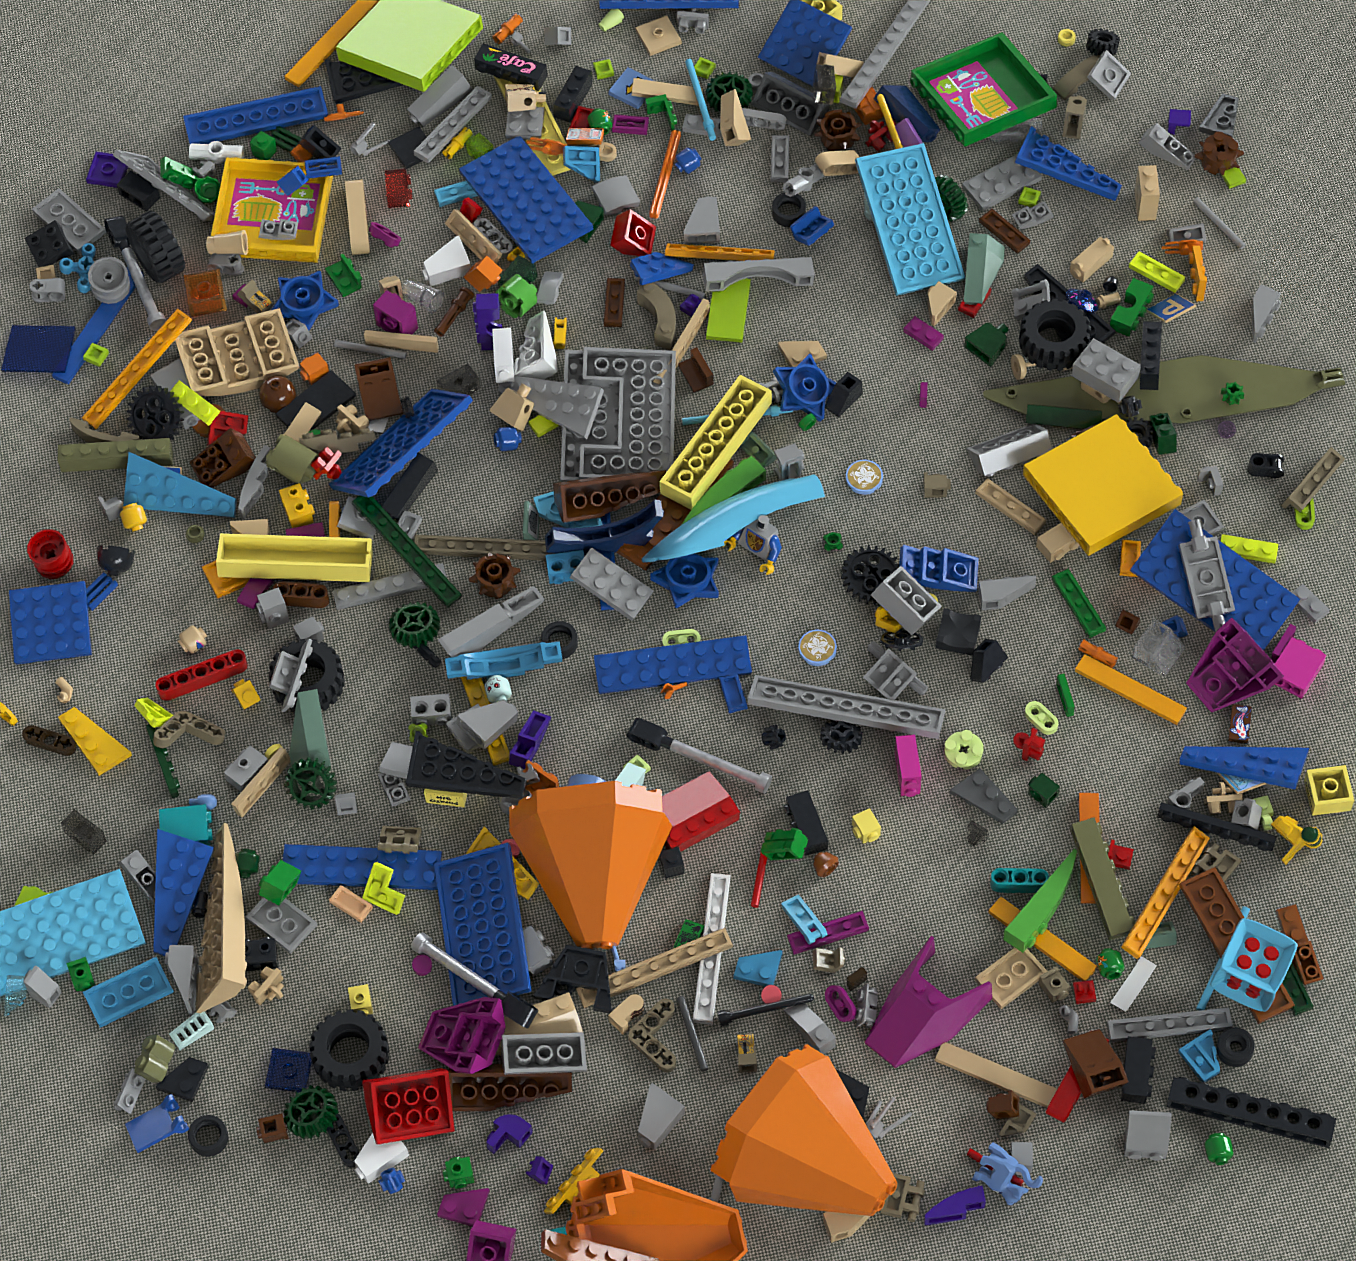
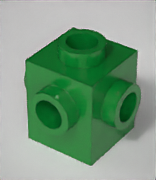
[442,1157,475,1189]

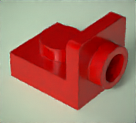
[1107,839,1134,870]

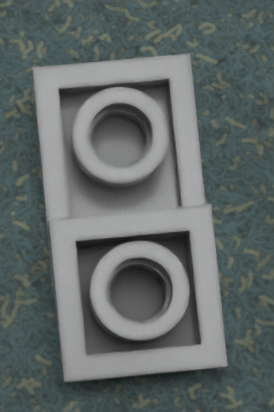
[1012,201,1054,230]
[258,219,298,240]
[537,271,563,305]
[378,773,410,807]

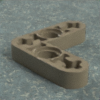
[153,711,225,748]
[628,998,676,1073]

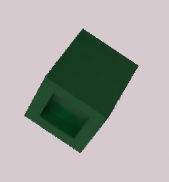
[1028,773,1060,808]

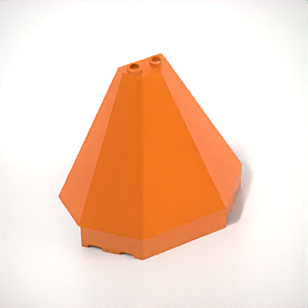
[509,781,672,950]
[710,1044,897,1216]
[565,1169,748,1261]

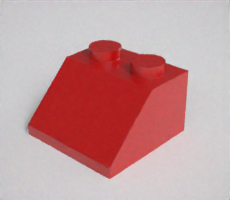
[610,209,656,256]

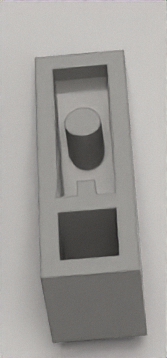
[784,1003,836,1054]

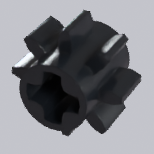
[1118,395,1142,418]
[761,725,786,750]

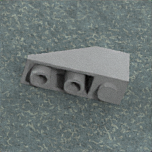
[1138,123,1196,170]
[1251,284,1282,343]
[978,575,1036,611]
[118,849,156,906]

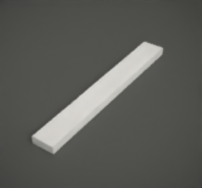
[693,873,731,1025]

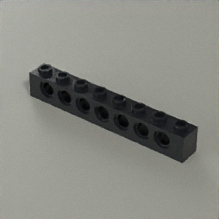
[1166,1077,1337,1148]

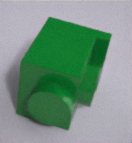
[66,957,96,992]

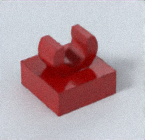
[459,197,483,223]
[1073,980,1096,1004]

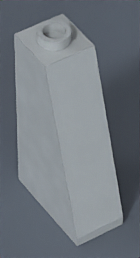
[407,65,473,127]
[150,358,200,430]
[438,604,514,657]

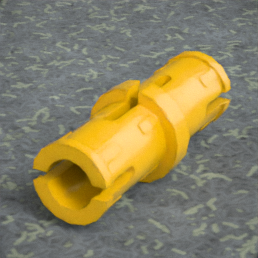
[442,127,473,159]

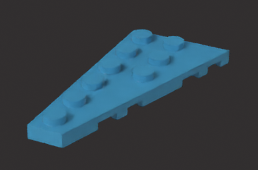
[123,452,237,517]

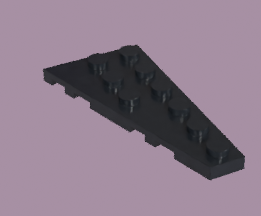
[325,59,403,104]
[1024,264,1115,344]
[406,731,526,799]

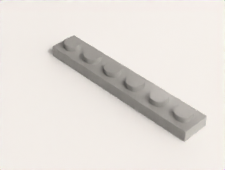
[414,86,492,163]
[332,563,447,610]
[1107,1007,1233,1042]

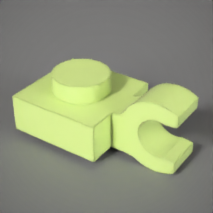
[1253,795,1274,831]

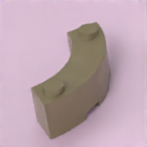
[637,282,676,351]

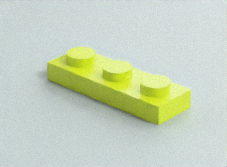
[1129,251,1185,293]
[170,380,220,426]
[1221,534,1278,564]

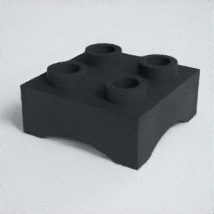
[25,220,75,267]
[936,608,982,656]

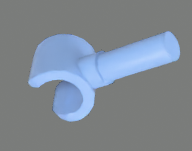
[611,946,626,971]

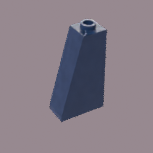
[873,85,941,142]

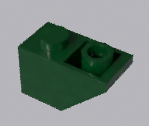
[1149,413,1177,455]

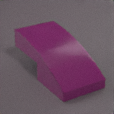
[237,578,274,609]

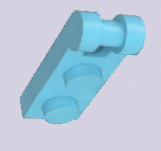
[781,894,827,945]

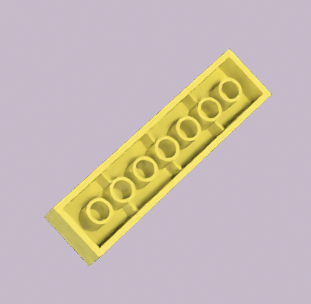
[660,375,772,510]

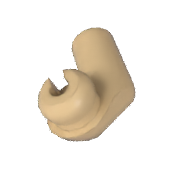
[55,677,73,703]

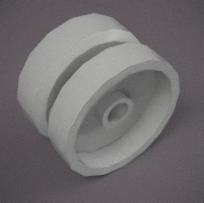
[88,257,130,304]

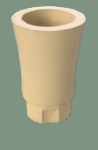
[206,230,248,255]

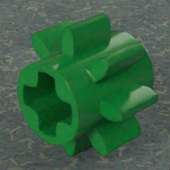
[1221,382,1245,405]

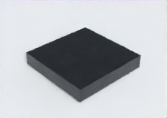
[388,127,427,169]

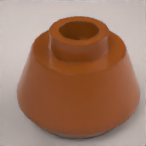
[813,852,839,877]

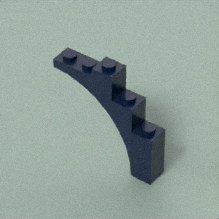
[545,499,664,557]

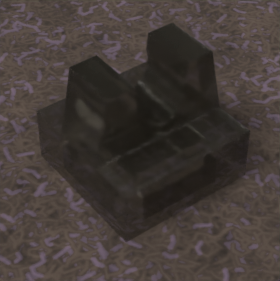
[967,820,989,846]

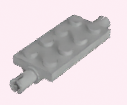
[1178,519,1235,633]

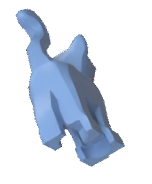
[972,1142,1043,1205]

